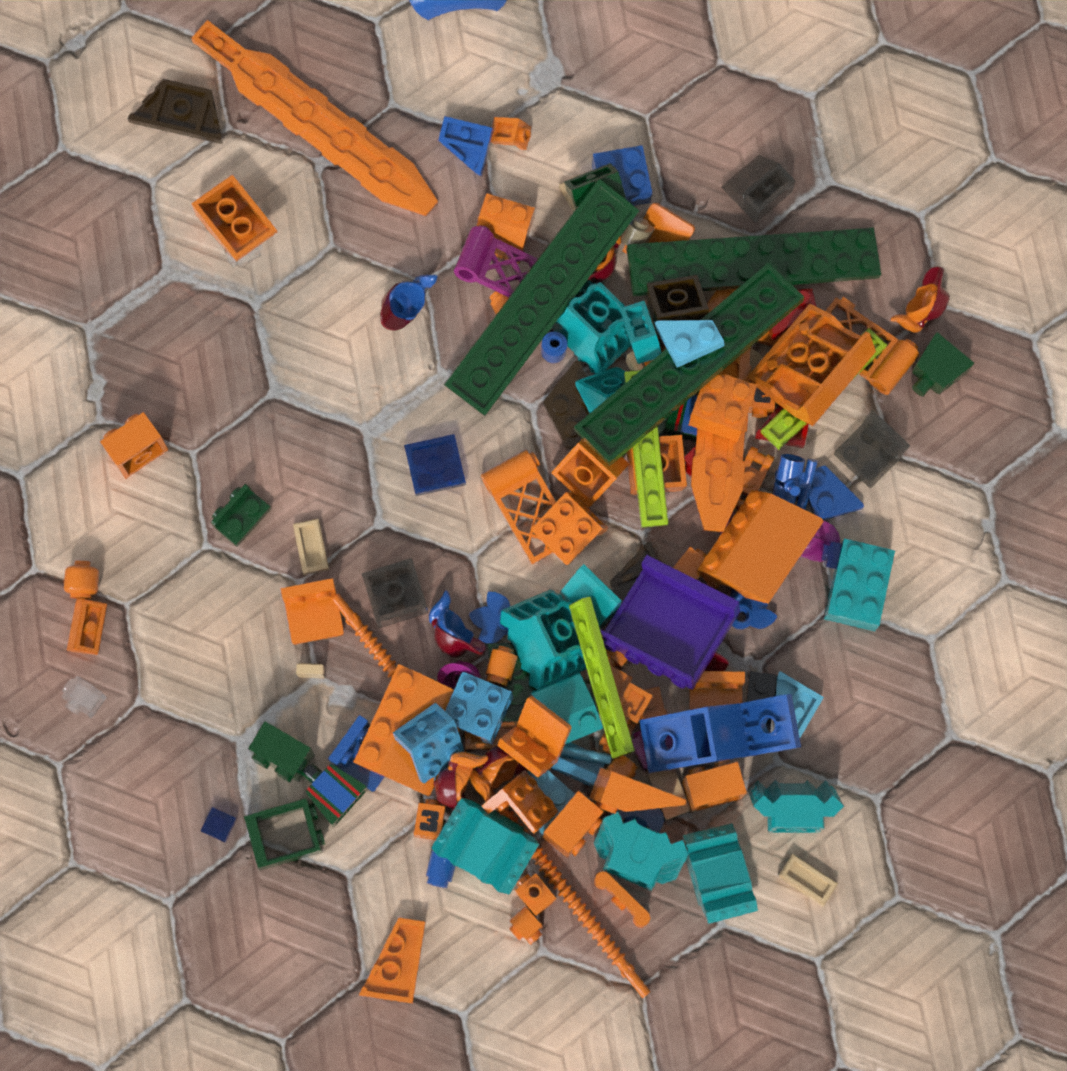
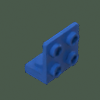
[328,715,385,792]

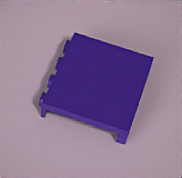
[600,555,740,690]

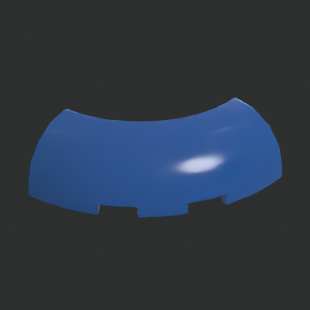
[409,0,507,20]

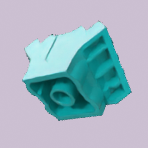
[551,280,631,373]
[500,589,587,690]
[747,779,844,833]
[431,798,539,895]
[594,812,688,890]
[683,823,758,924]

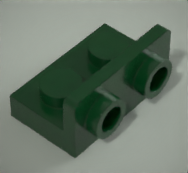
[211,484,271,547]

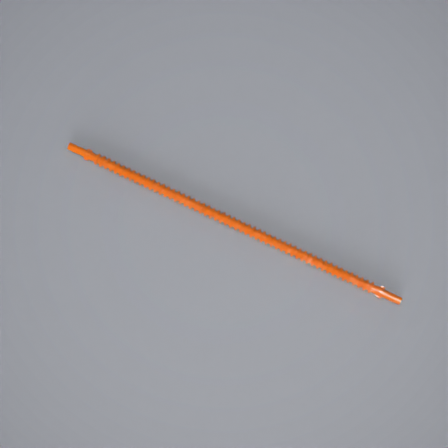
[332,594,651,998]

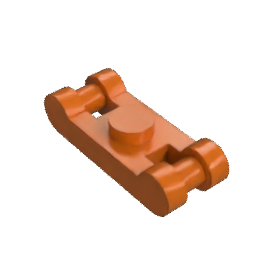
[735,446,775,509]
[594,871,650,928]

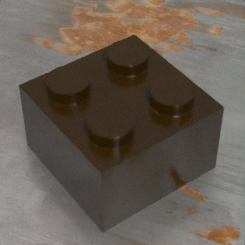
[647,275,709,341]

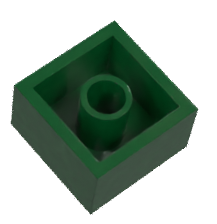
[248,721,315,783]

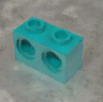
[620,301,662,364]

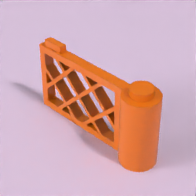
[826,297,919,395]
[480,450,556,565]

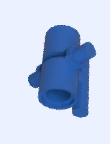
[772,454,818,510]

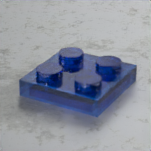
[404,434,466,496]

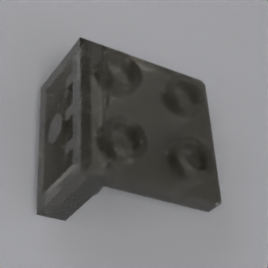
[834,411,910,488]

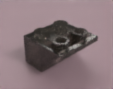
[722,155,796,223]

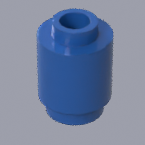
[541,332,567,363]
[426,851,455,888]

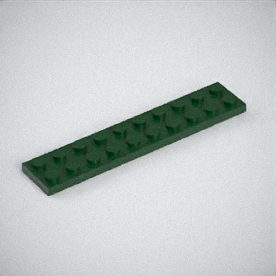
[443,179,640,416]
[626,228,882,296]
[574,263,804,466]

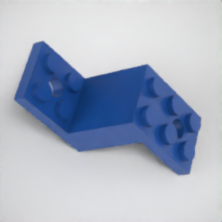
[639,694,801,773]

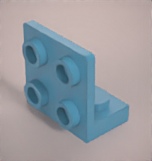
[445,672,513,746]
[393,703,465,783]

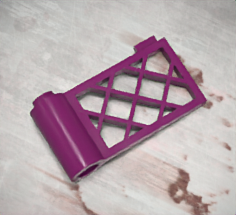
[454,225,538,297]

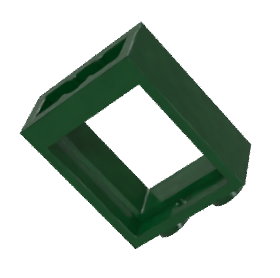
[244,798,325,871]

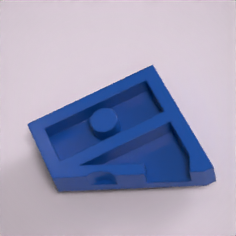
[438,116,494,176]
[808,465,864,520]

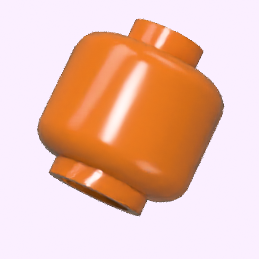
[64,561,99,599]

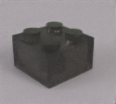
[361,558,428,629]

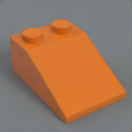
[191,174,278,262]
[589,768,686,814]

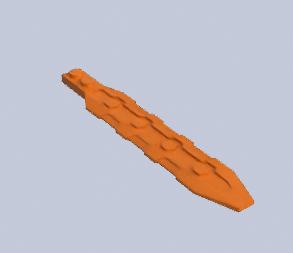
[191,20,438,216]
[691,289,752,532]

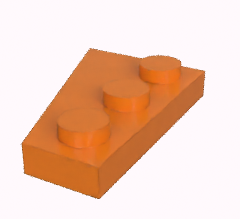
[359,918,426,1004]

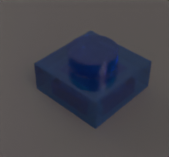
[821,540,842,569]
[201,807,237,843]

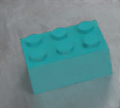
[824,538,895,632]

